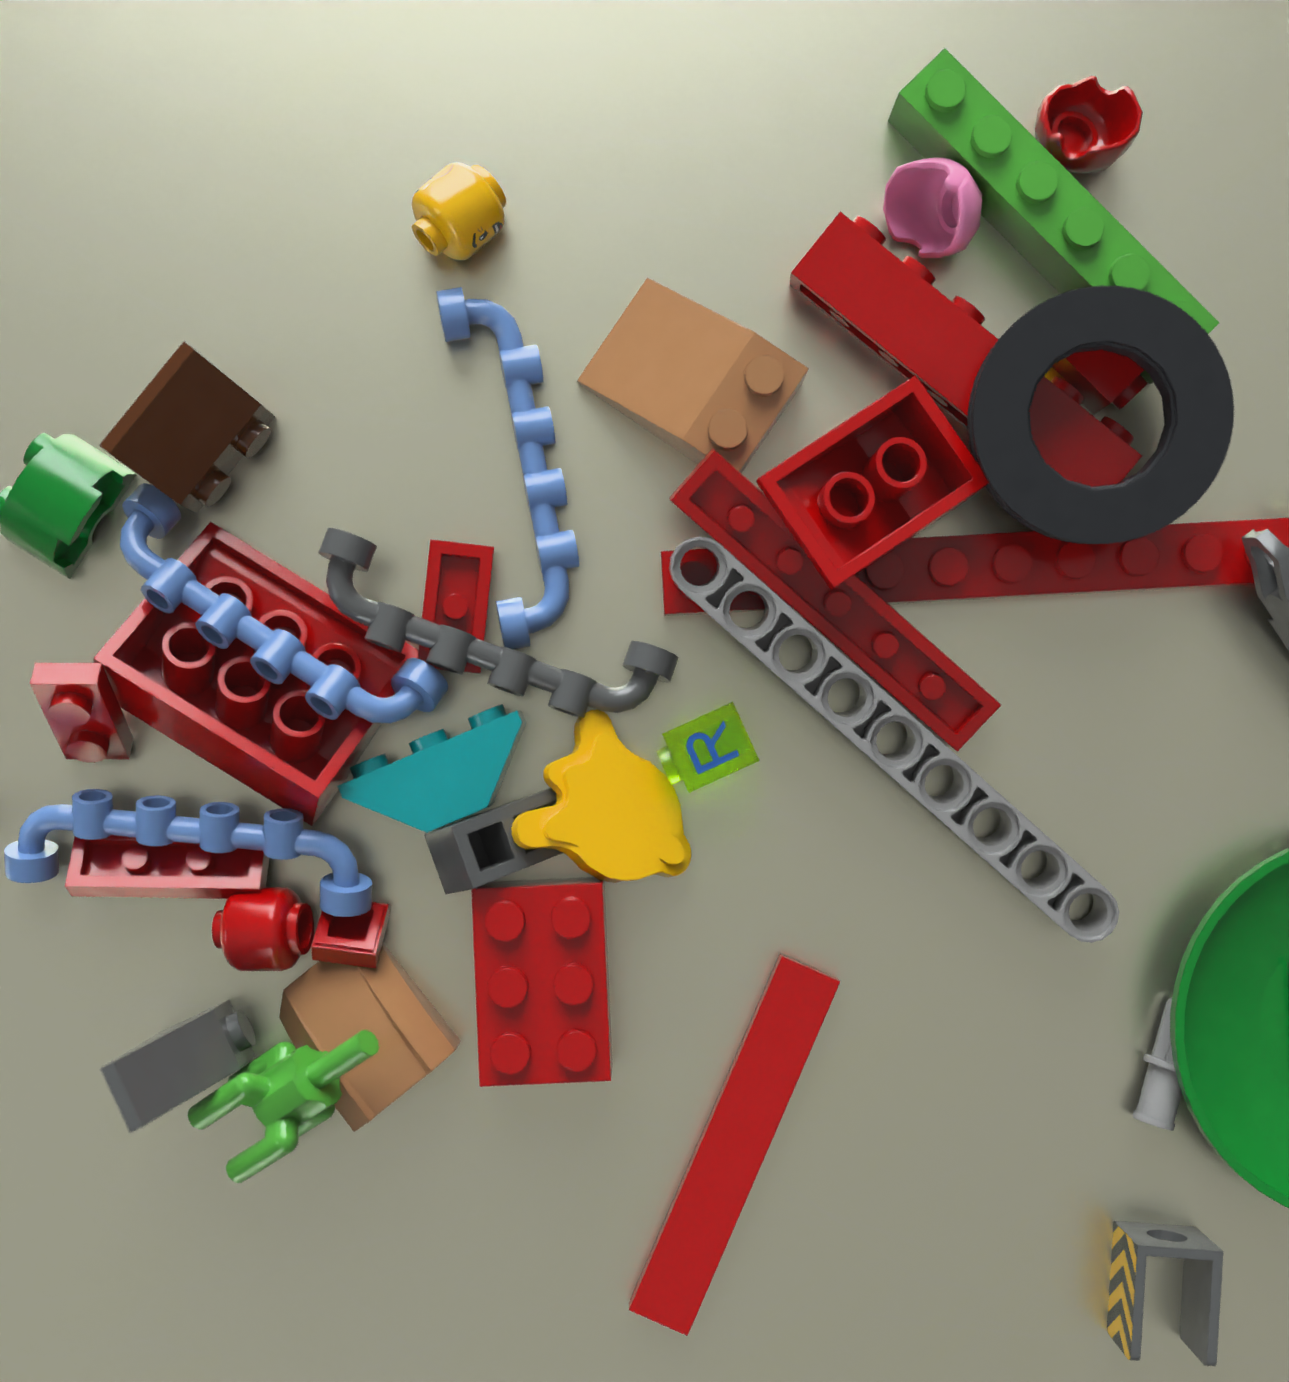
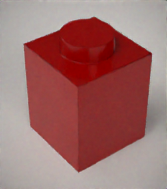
[1052,350,1148,415]

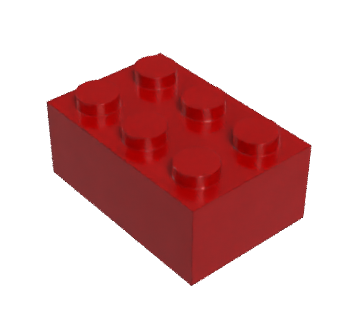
[471,877,613,1087]

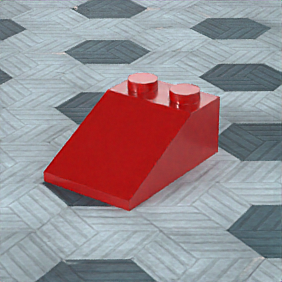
[756,375,988,590]

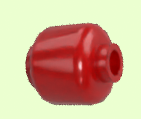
[212,887,314,971]

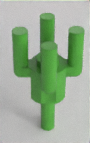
[188,1030,379,1183]

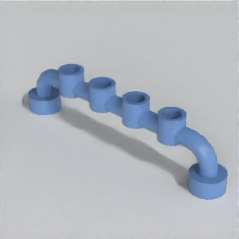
[436,287,579,650]
[120,483,448,723]
[4,789,372,917]

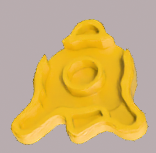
[511,709,691,883]

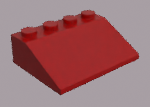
[93,521,418,826]

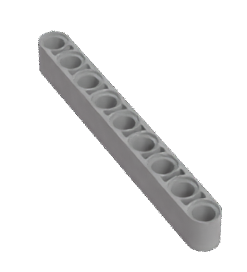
[669,537,1119,943]

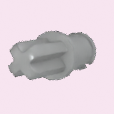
[1133,998,1182,1131]

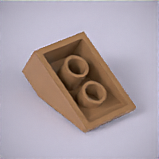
[577,278,809,473]

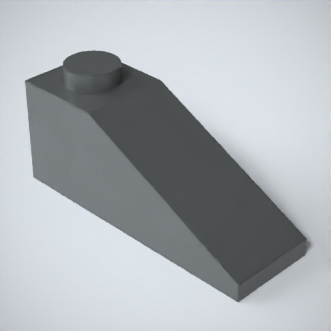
[424,788,563,895]
[100,1000,256,1133]

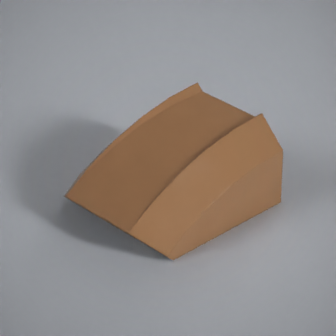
[279,943,461,1132]

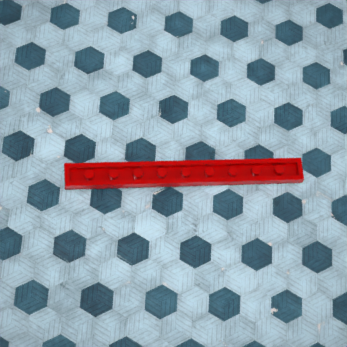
[661,518,1289,616]

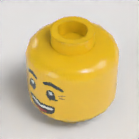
[411,163,507,260]

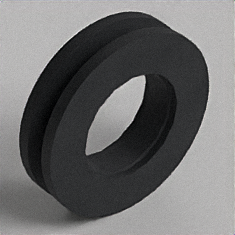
[967,286,1234,544]

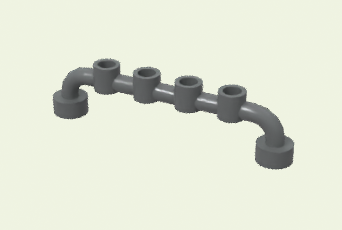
[318,528,679,718]

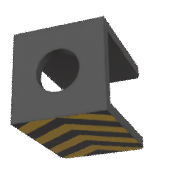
[1107,1221,1223,1366]

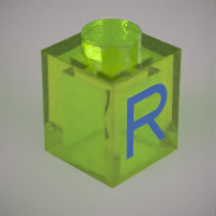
[656,702,760,793]

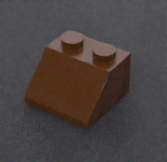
[99,341,275,513]

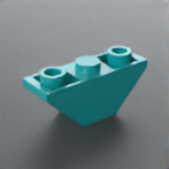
[337,704,526,833]

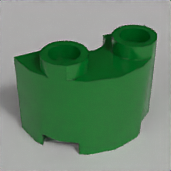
[0,433,137,579]

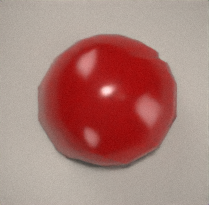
[1035,76,1143,173]

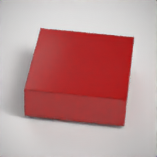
[311,902,389,969]

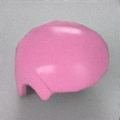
[883,157,982,258]

